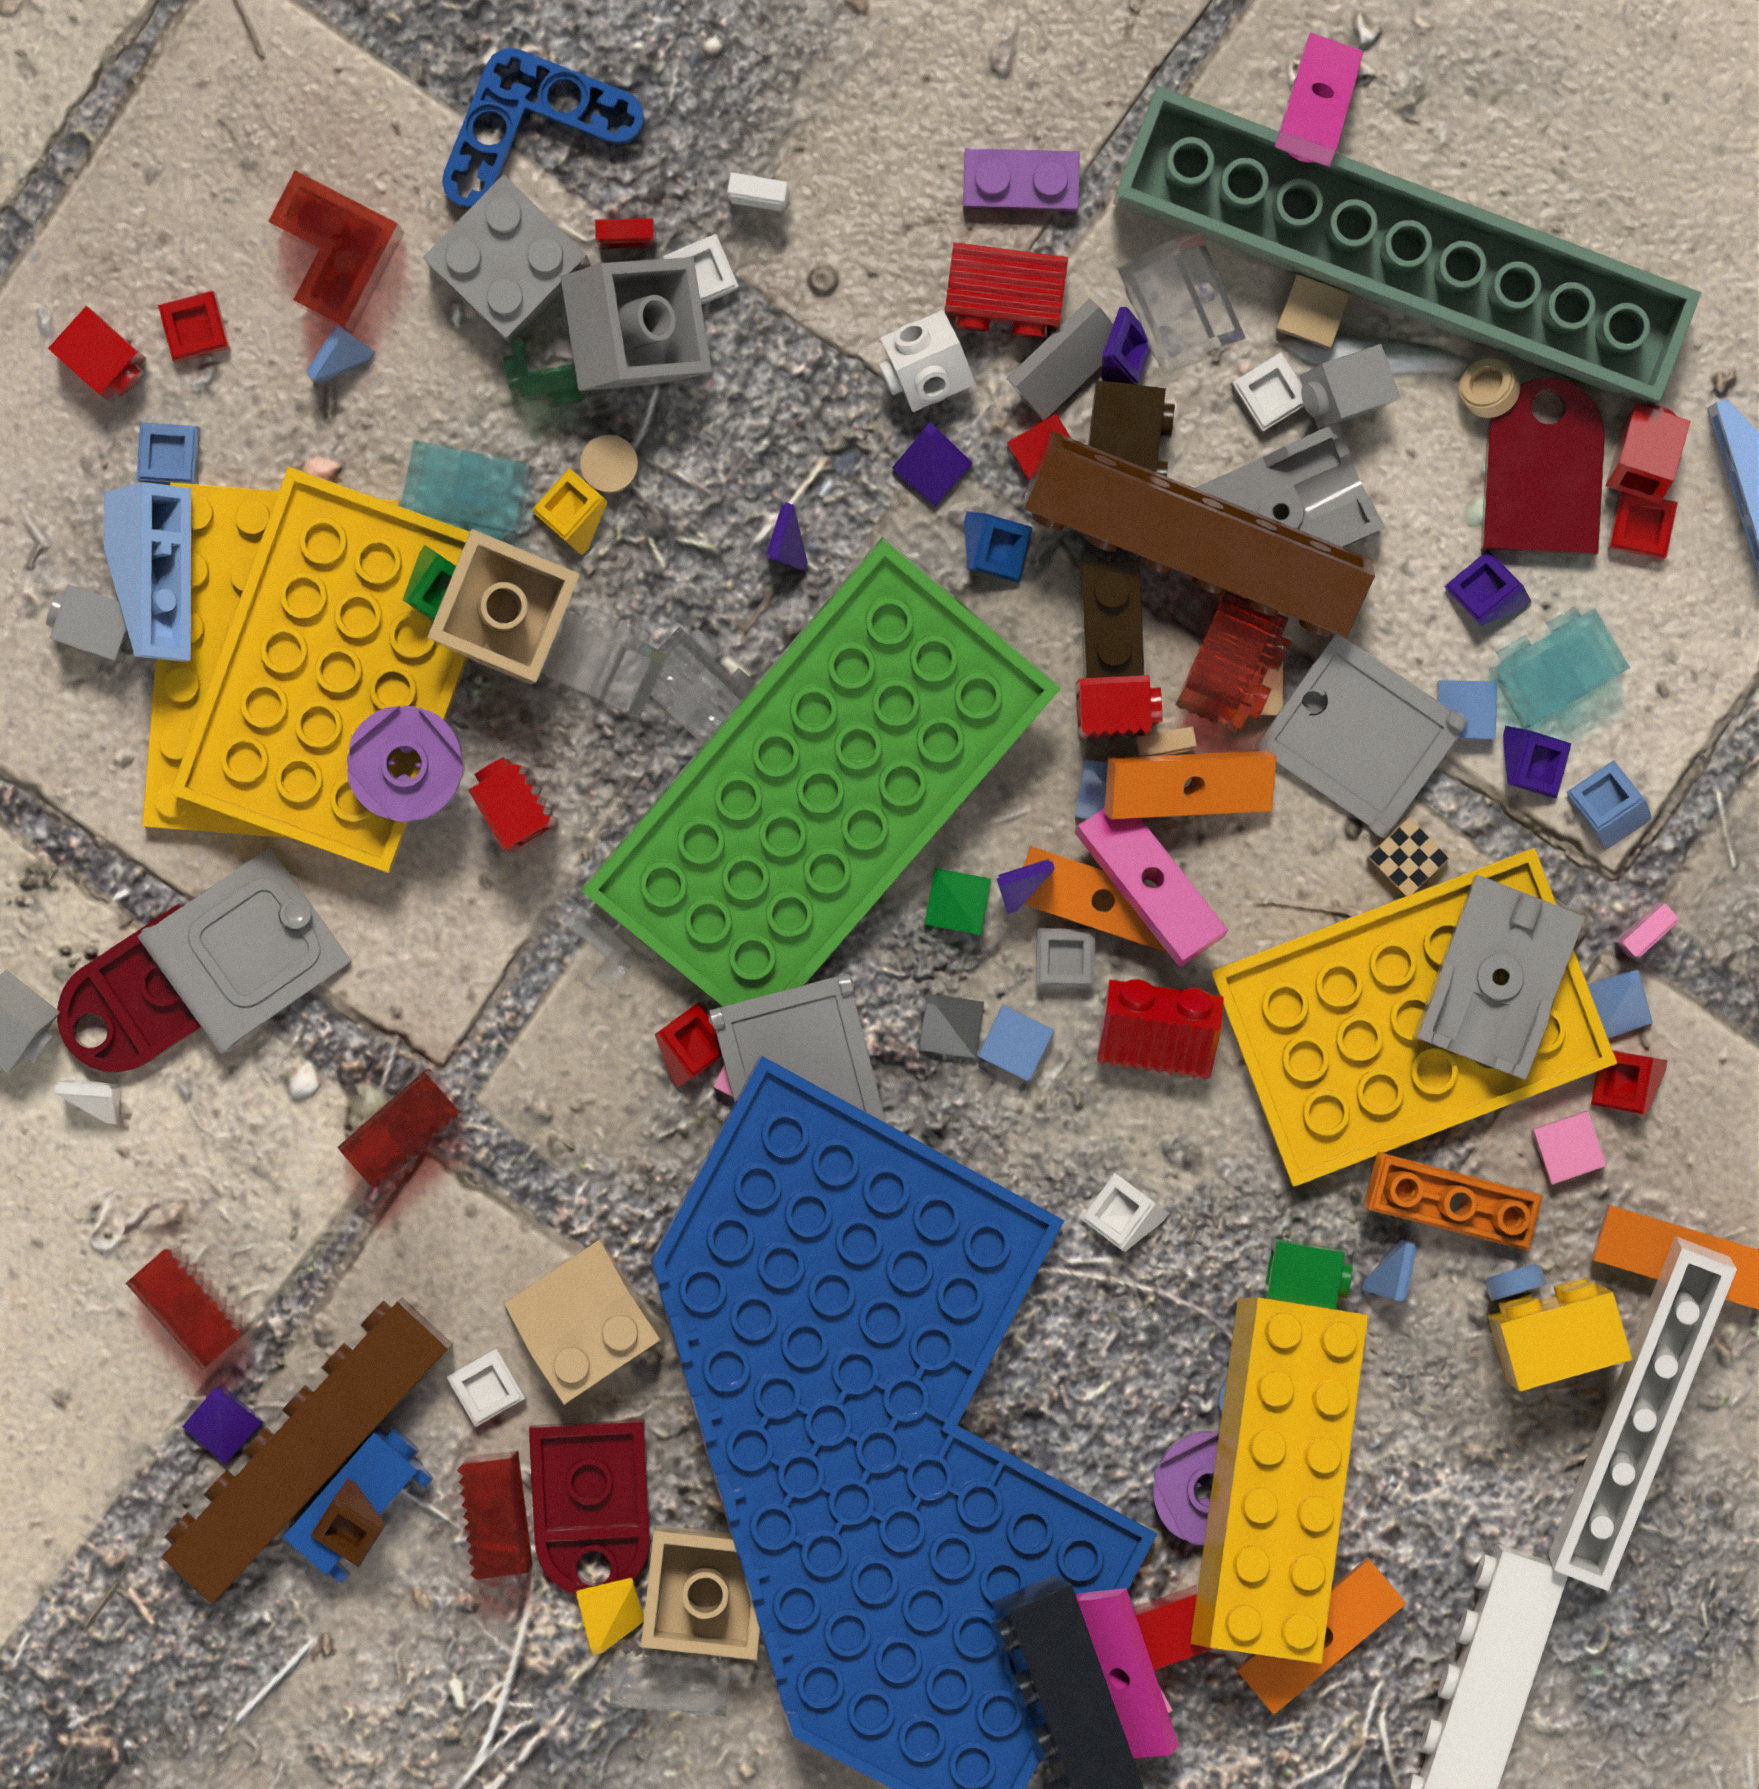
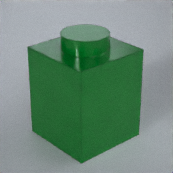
[1263,1238,1353,1310]

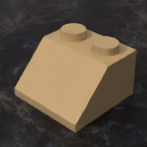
[427,529,580,685]
[504,1239,664,1404]

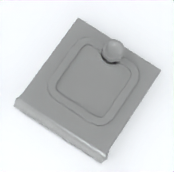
[1255,633,1469,839]
[137,847,352,1054]
[709,974,886,1123]

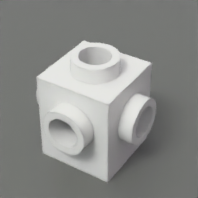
[879,310,976,412]

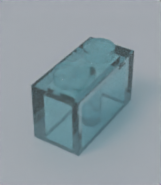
[400,440,532,542]
[1488,606,1630,729]

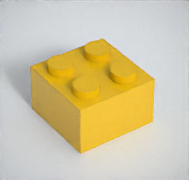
[1487,1277,1632,1392]

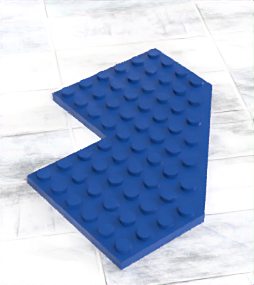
[650,1056,1158,1789]

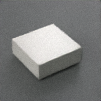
[727,172,789,212]
[663,234,739,305]
[1231,352,1304,433]
[447,1347,527,1427]

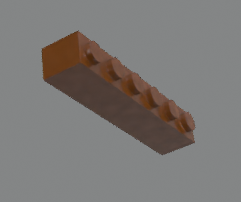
[1024,431,1375,638]
[161,1297,453,1604]

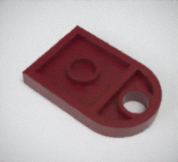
[1481,378,1605,555]
[57,903,202,1072]
[529,1419,651,1595]

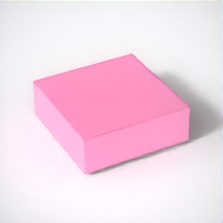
[1615,903,1678,957]
[1531,1111,1607,1184]

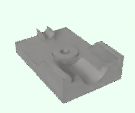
[1195,422,1385,601]
[1413,875,1586,1080]

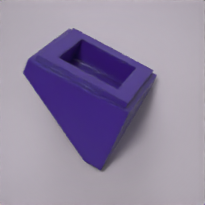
[1101,307,1154,385]
[892,422,973,506]
[766,502,808,572]
[1444,550,1532,626]
[1503,726,1572,799]
[996,859,1055,914]
[182,1383,264,1465]

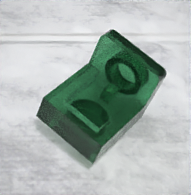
[503,339,590,407]

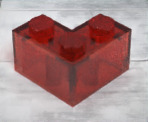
[268,170,405,334]

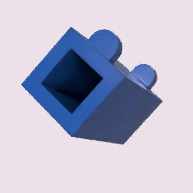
[283,1427,434,1583]

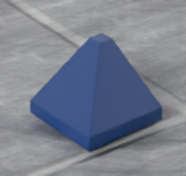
[964,511,1033,583]

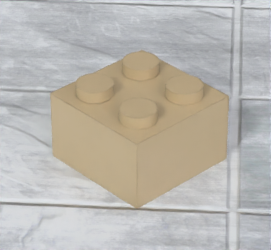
[641,1525,760,1660]

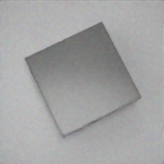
[1036,928,1095,987]

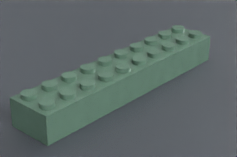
[1113,85,1702,406]

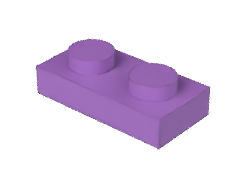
[963,148,1080,212]

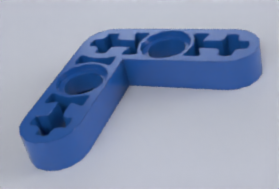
[442,48,645,210]

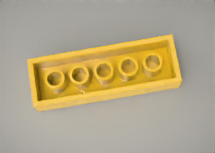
[1190,1297,1368,1664]

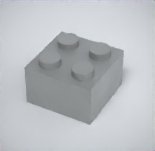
[423,174,591,346]
[560,257,712,391]

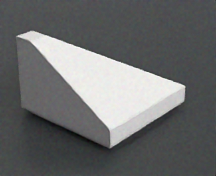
[54,1080,121,1124]
[1081,1173,1169,1252]

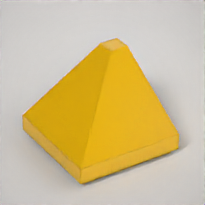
[531,468,608,556]
[576,1578,644,1655]

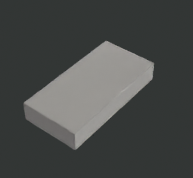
[1006,298,1113,421]

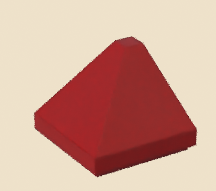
[654,1002,722,1088]
[1591,1050,1668,1115]

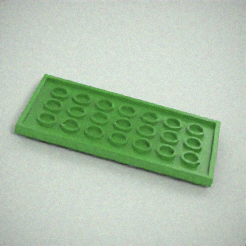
[582,536,1061,1007]

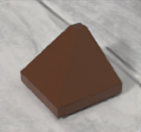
[310,1478,386,1567]

